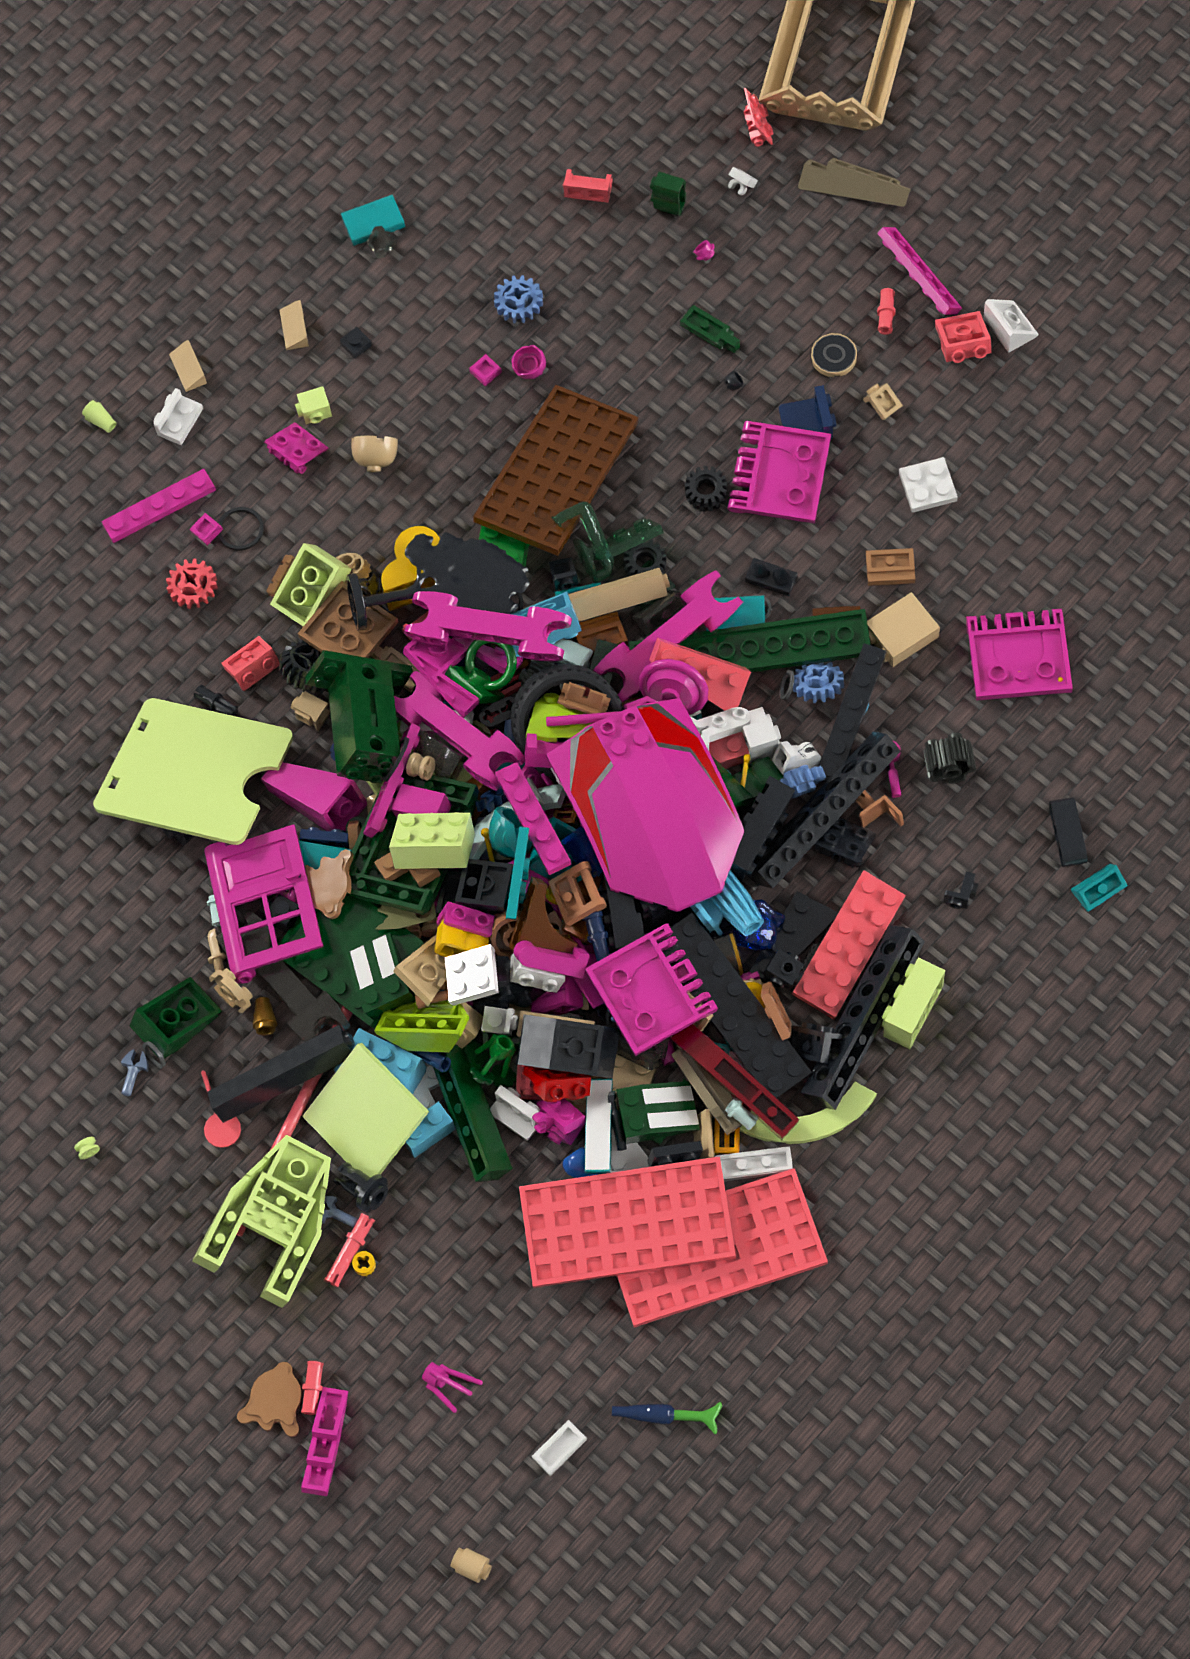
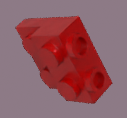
[523,1066,591,1102]

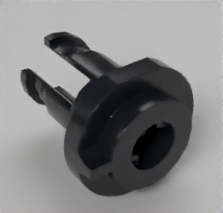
[333,1162,388,1214]

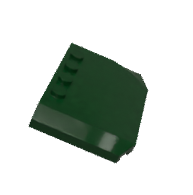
[346,770,479,915]
[278,894,425,1029]

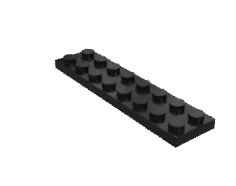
[657,913,812,1098]

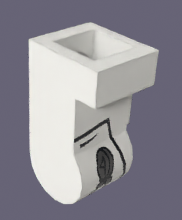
[772,741,821,774]

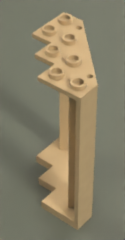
[759,0,915,131]

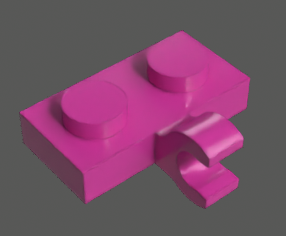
[532,1098,586,1135]

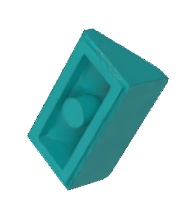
[1071,864,1128,912]

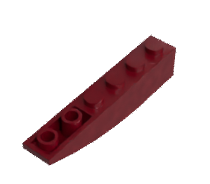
[670,1024,800,1141]

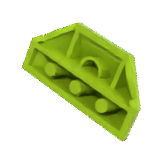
[375,1001,470,1053]

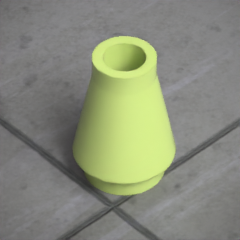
[82,400,117,433]

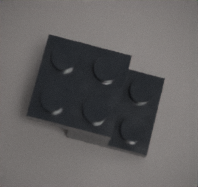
[436,859,514,918]

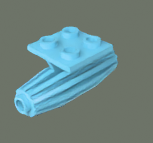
[690,870,764,936]

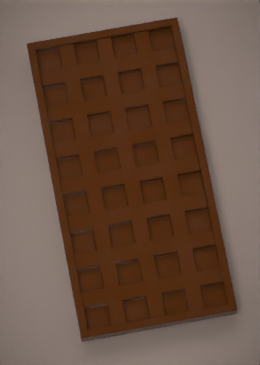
[473,385,639,556]

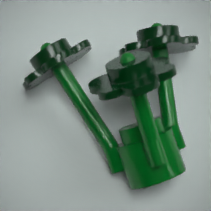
[464,1034,517,1088]

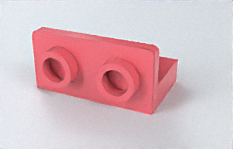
[221,636,280,691]

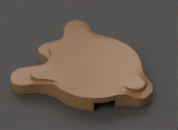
[300,849,354,919]
[237,1362,302,1437]

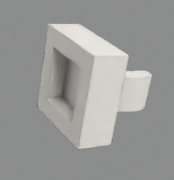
[728,167,758,195]

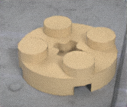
[209,968,253,1013]

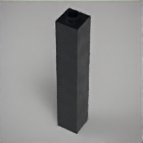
[207,1025,355,1123]

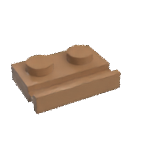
[866,548,915,586]

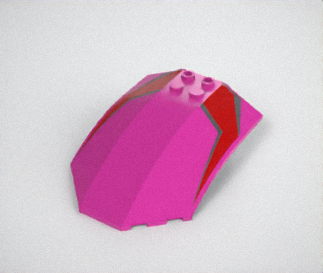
[546,698,744,912]

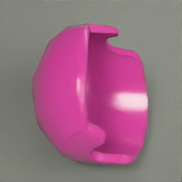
[511,345,546,379]

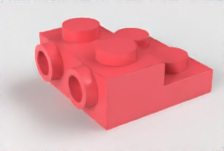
[935,311,992,363]

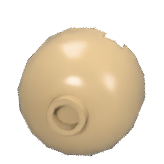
[351,436,398,472]

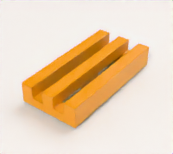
[714,1118,740,1155]

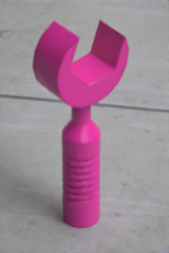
[888,741,901,798]

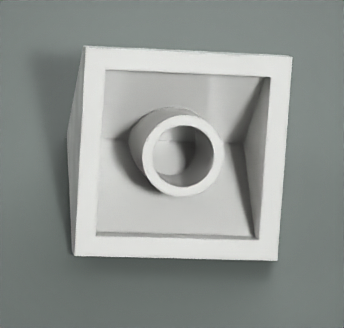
[983,299,1039,353]

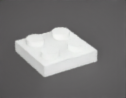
[899,457,958,513]
[445,945,499,1006]

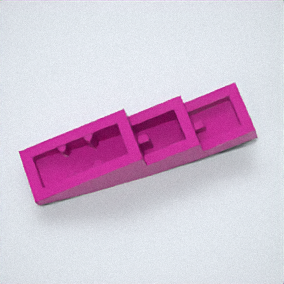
[301,1387,349,1496]

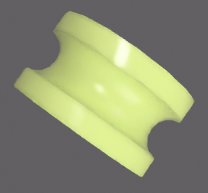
[74,1137,100,1159]

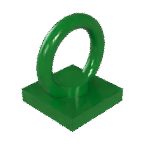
[445,639,517,704]

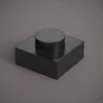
[339,326,372,359]

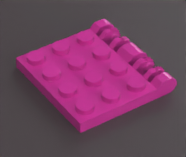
[727,421,831,524]
[966,609,1073,700]
[585,924,718,1056]

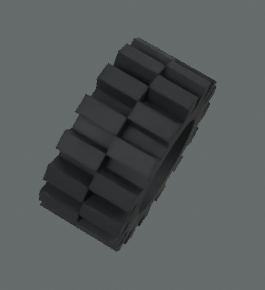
[685,466,727,512]
[624,539,666,577]

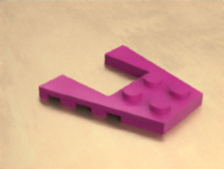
[403,636,523,718]

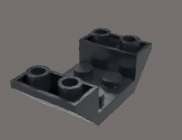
[516,1014,620,1079]

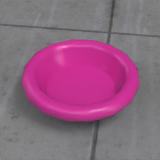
[639,659,708,715]

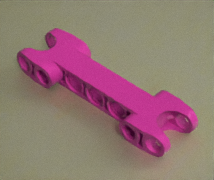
[593,570,743,703]
[404,591,572,661]
[394,671,525,791]

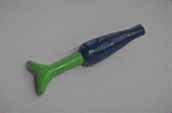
[612,1402,722,1434]

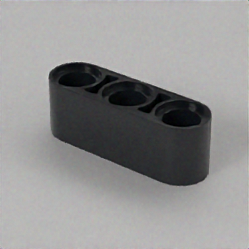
[1049,797,1087,867]

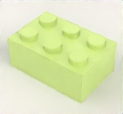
[270,543,352,626]
[389,812,475,869]
[881,957,945,1049]

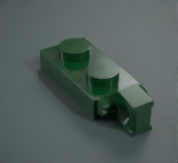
[680,305,740,353]

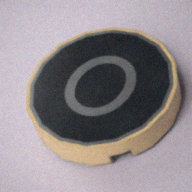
[811,333,857,377]

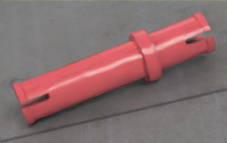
[324,1213,375,1288]

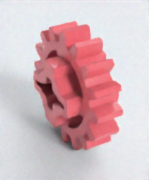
[166,558,218,609]

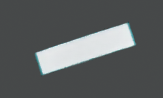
[585,1079,613,1174]

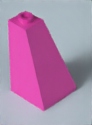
[261,762,367,831]

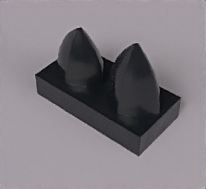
[745,558,798,596]

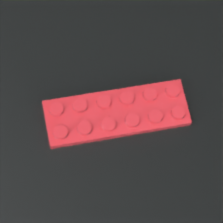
[791,870,906,1019]

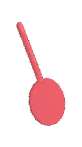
[201,1070,241,1148]

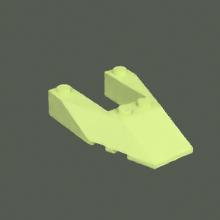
[192,1135,331,1308]

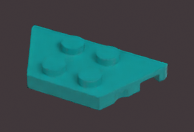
[506,826,530,920]

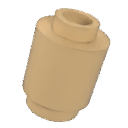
[451,1548,492,1583]

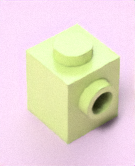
[295,386,332,424]

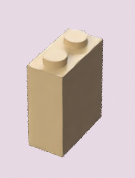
[867,592,940,667]

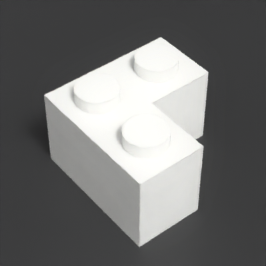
[742,707,781,765]

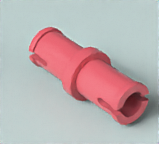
[877,288,896,335]
[301,1361,324,1415]

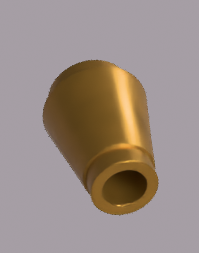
[253,997,277,1036]

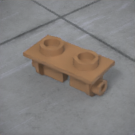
[557,682,611,714]

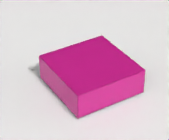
[469,354,502,386]
[189,513,223,546]

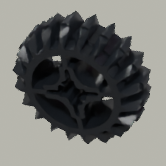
[279,640,328,695]

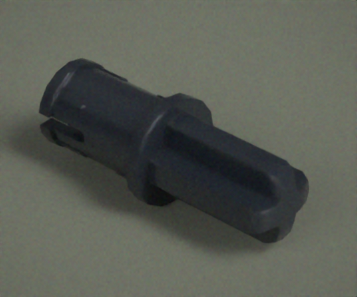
[194,685,238,716]

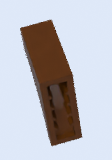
[509,877,578,954]

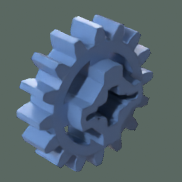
[494,275,543,323]
[793,662,844,703]
[780,765,826,798]

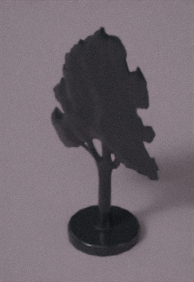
[346,532,529,639]

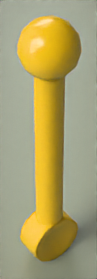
[741,754,750,788]
[481,828,495,862]

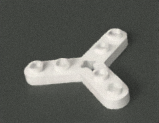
[656,701,751,751]

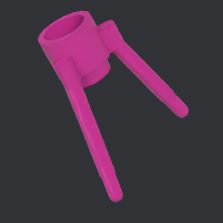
[422,1362,483,1413]

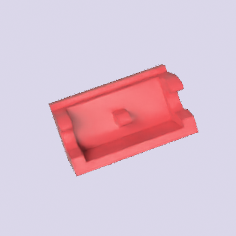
[563,169,613,203]

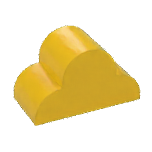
[381,526,440,611]

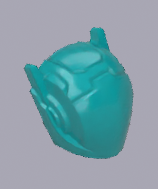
[488,807,532,858]

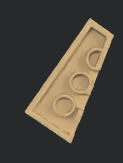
[393,934,447,1006]

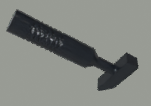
[608,1091,627,1151]

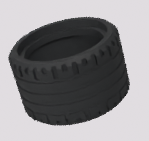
[511,664,624,779]

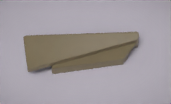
[798,158,910,207]
[671,1035,742,1135]

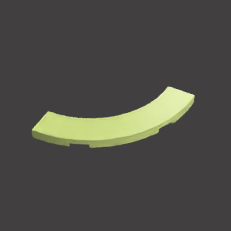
[740,1082,877,1144]

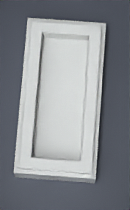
[532,1420,587,1476]

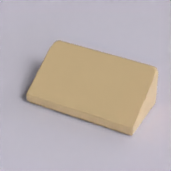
[280,300,309,350]
[169,340,207,392]
[693,1109,715,1159]

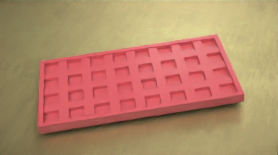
[519,1156,736,1288]
[617,1168,828,1327]

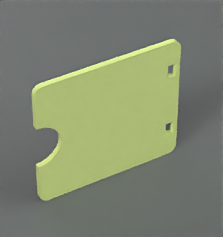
[93,698,293,845]

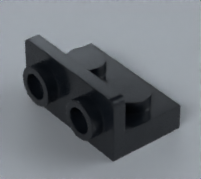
[789,1022,842,1063]
[647,1141,703,1167]

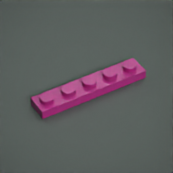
[878,227,962,315]
[101,469,216,543]
[363,723,421,838]
[495,762,571,875]

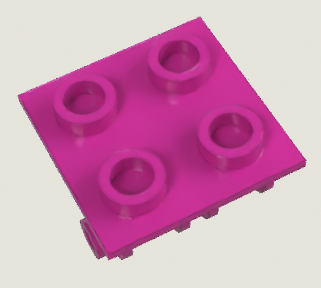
[264,422,328,474]

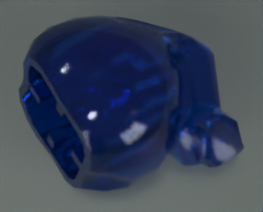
[732,899,785,950]

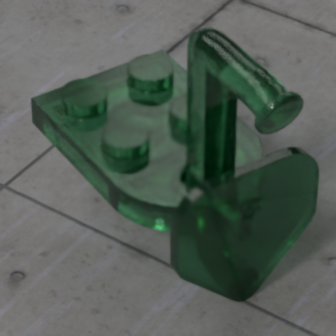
[551,501,664,583]

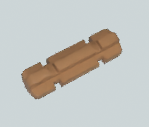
[266,554,295,597]

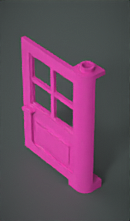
[204,824,323,984]

